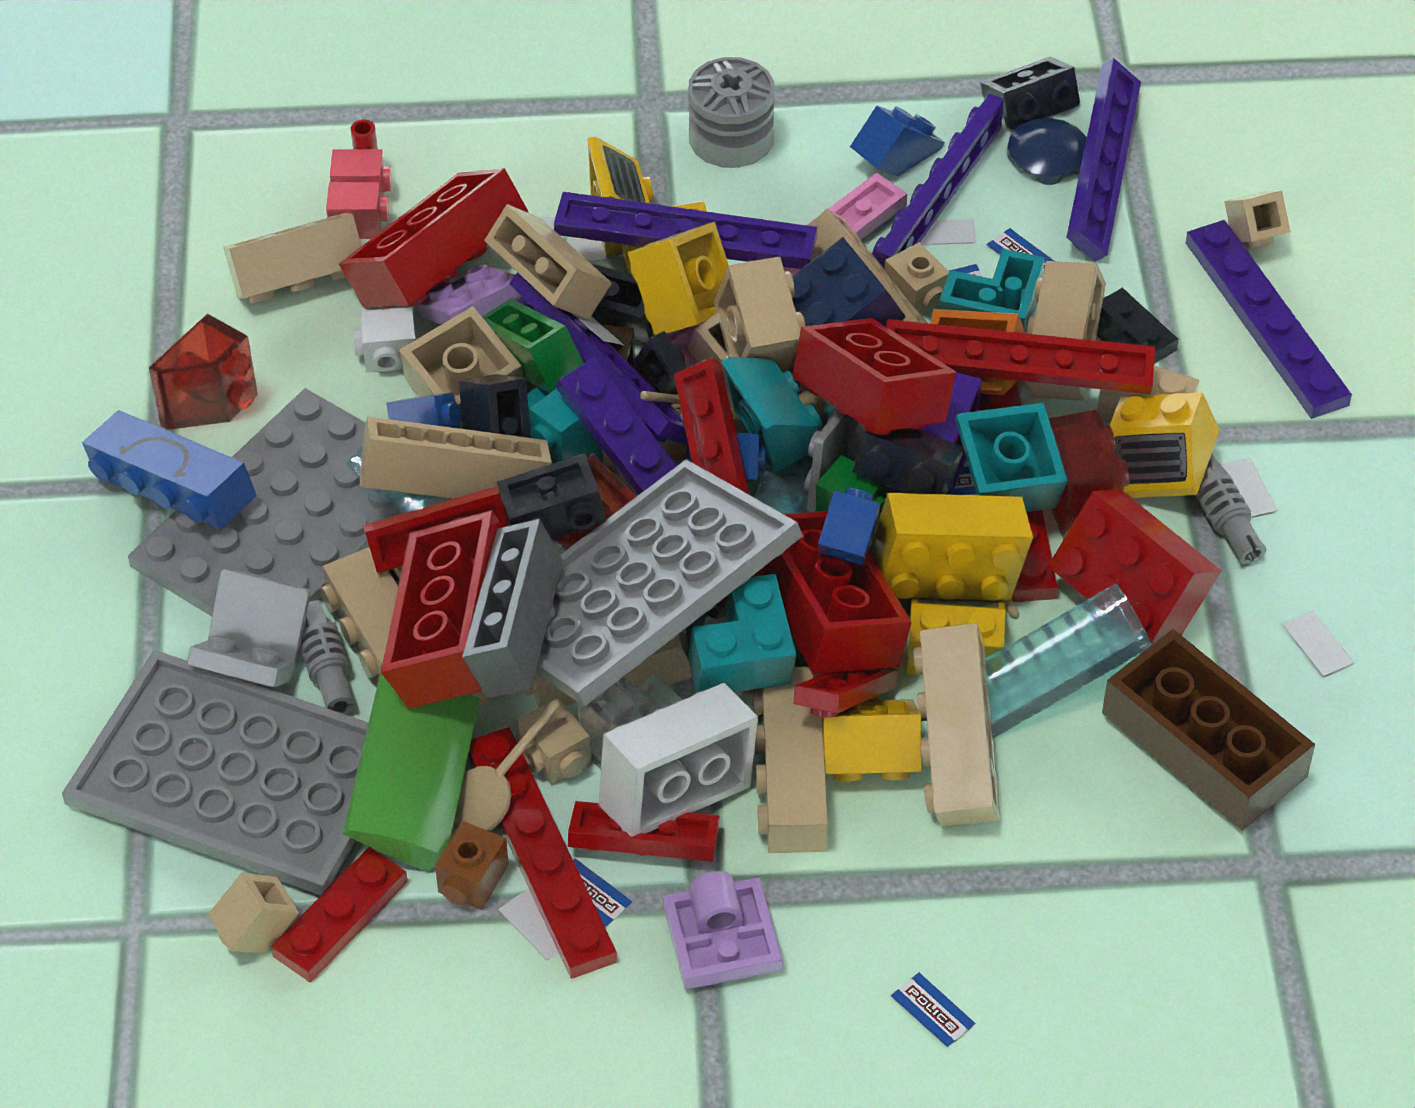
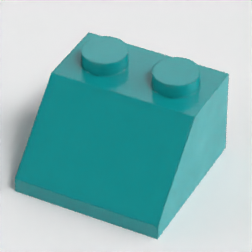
[721,357,823,473]
[955,403,1068,512]

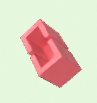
[326,149,392,239]

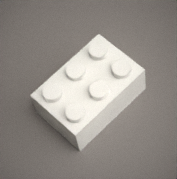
[598,683,758,837]

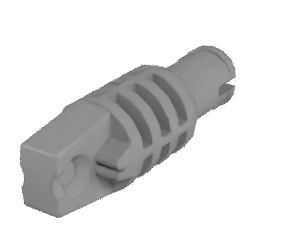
[1195,454,1266,564]
[300,600,354,715]

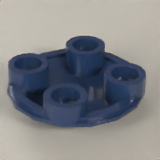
[1007,118,1087,185]

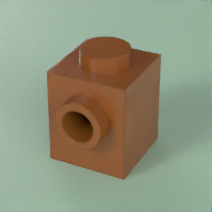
[435,821,509,910]

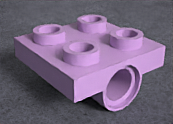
[416,264,522,325]
[663,871,783,990]

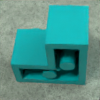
[939,249,1045,334]
[527,387,603,470]
[688,574,796,693]

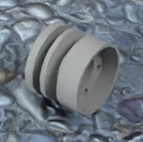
[688,57,774,168]

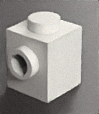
[353,307,416,372]

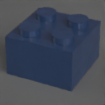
[792,237,906,327]

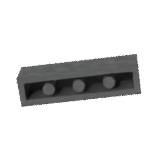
[463,519,563,699]

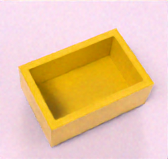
[869,493,1033,601]

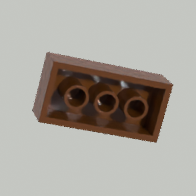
[1102,629,1315,831]

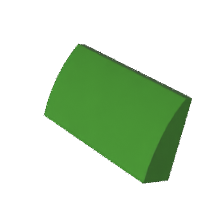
[343,674,480,872]

